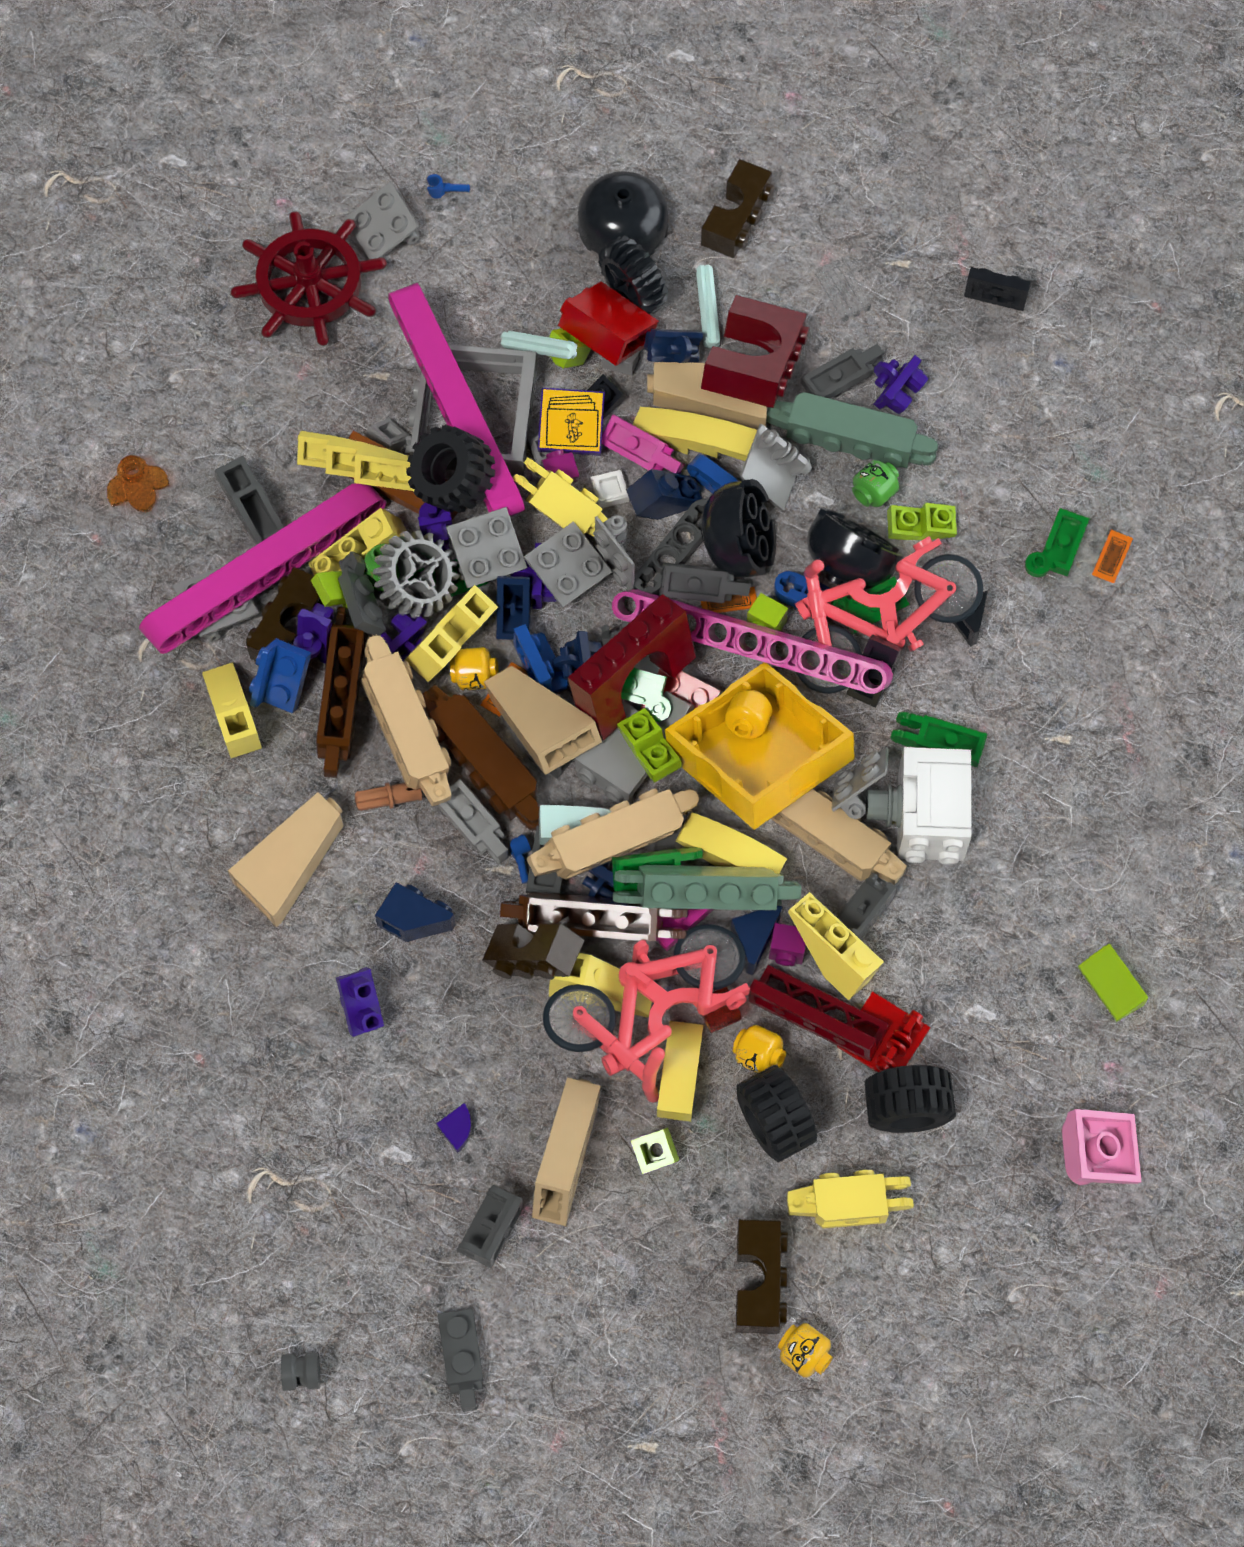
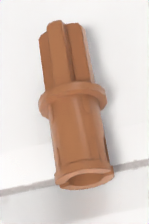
[355,782,422,811]

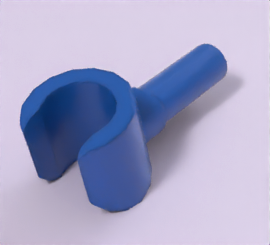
[427,174,470,199]
[509,835,531,884]

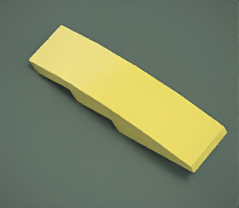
[633,407,757,461]
[297,431,415,491]

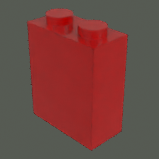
[558,281,659,366]

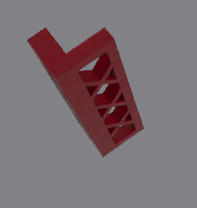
[748,965,889,1062]

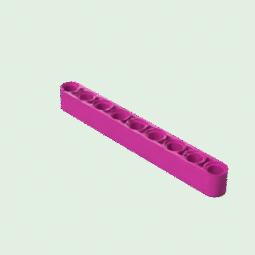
[388,283,525,516]
[139,483,386,654]
[612,589,893,694]

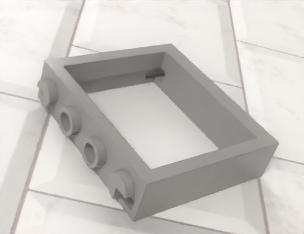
[405,344,538,476]

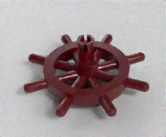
[230,211,387,346]

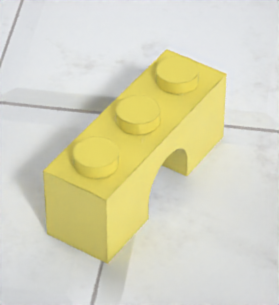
[405,585,498,682]

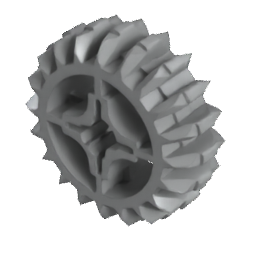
[372,530,460,618]

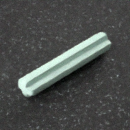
[696,265,720,348]
[501,331,577,359]

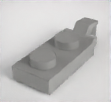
[437,780,509,865]

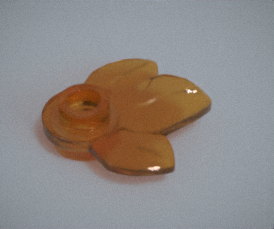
[107,455,169,512]

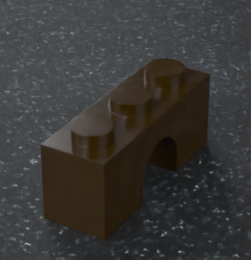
[701,159,775,258]
[246,567,323,661]
[482,923,584,980]
[735,1219,788,1334]

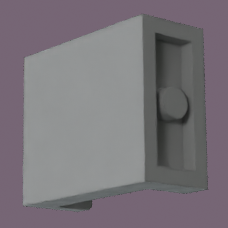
[575,701,666,804]

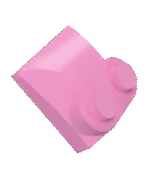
[1062,1109,1141,1185]

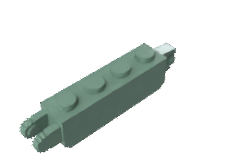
[766,392,938,468]
[613,865,801,910]

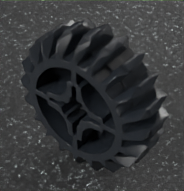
[598,236,668,314]

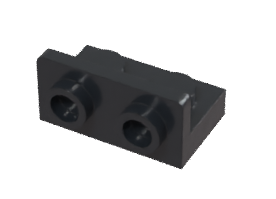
[964,267,1031,311]

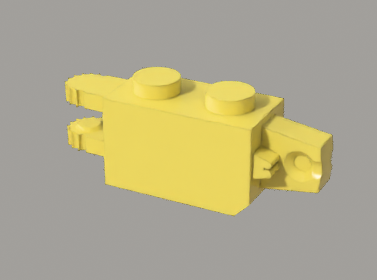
[513,457,608,537]
[787,1170,914,1229]

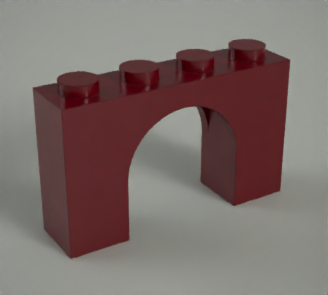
[701,295,810,408]
[567,594,696,740]

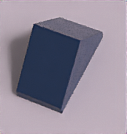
[496,576,531,640]
[730,906,783,976]

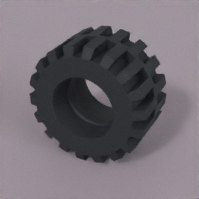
[406,425,495,513]
[736,1065,817,1162]
[864,1065,956,1133]

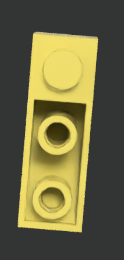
[308,508,407,576]
[202,662,262,758]
[788,892,884,1000]
[549,953,652,1017]

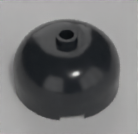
[578,171,669,256]
[701,479,776,578]
[807,507,905,589]

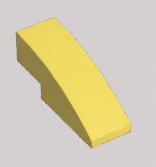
[676,812,787,874]
[657,1021,704,1122]

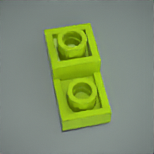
[887,503,957,540]
[311,571,348,610]
[617,708,682,783]

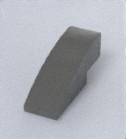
[215,456,284,545]

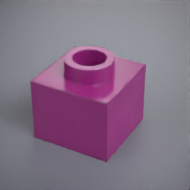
[540,450,579,483]
[769,923,806,966]

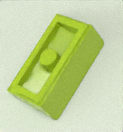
[1078,944,1148,1022]

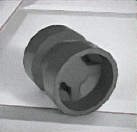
[281,1352,321,1391]

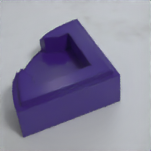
[436,1103,471,1153]

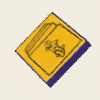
[538,388,605,456]

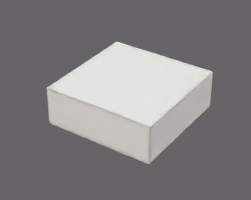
[591,470,629,508]

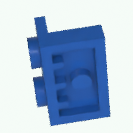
[514,624,568,693]
[249,638,311,714]

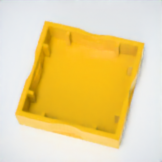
[665,662,854,830]

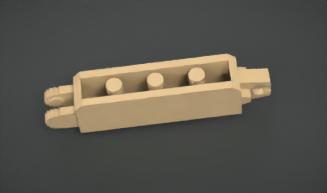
[361,634,452,806]
[527,788,700,880]
[771,789,907,885]

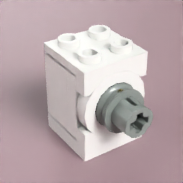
[866,747,971,865]

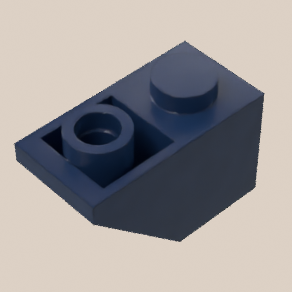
[626,469,702,520]
[375,882,456,942]

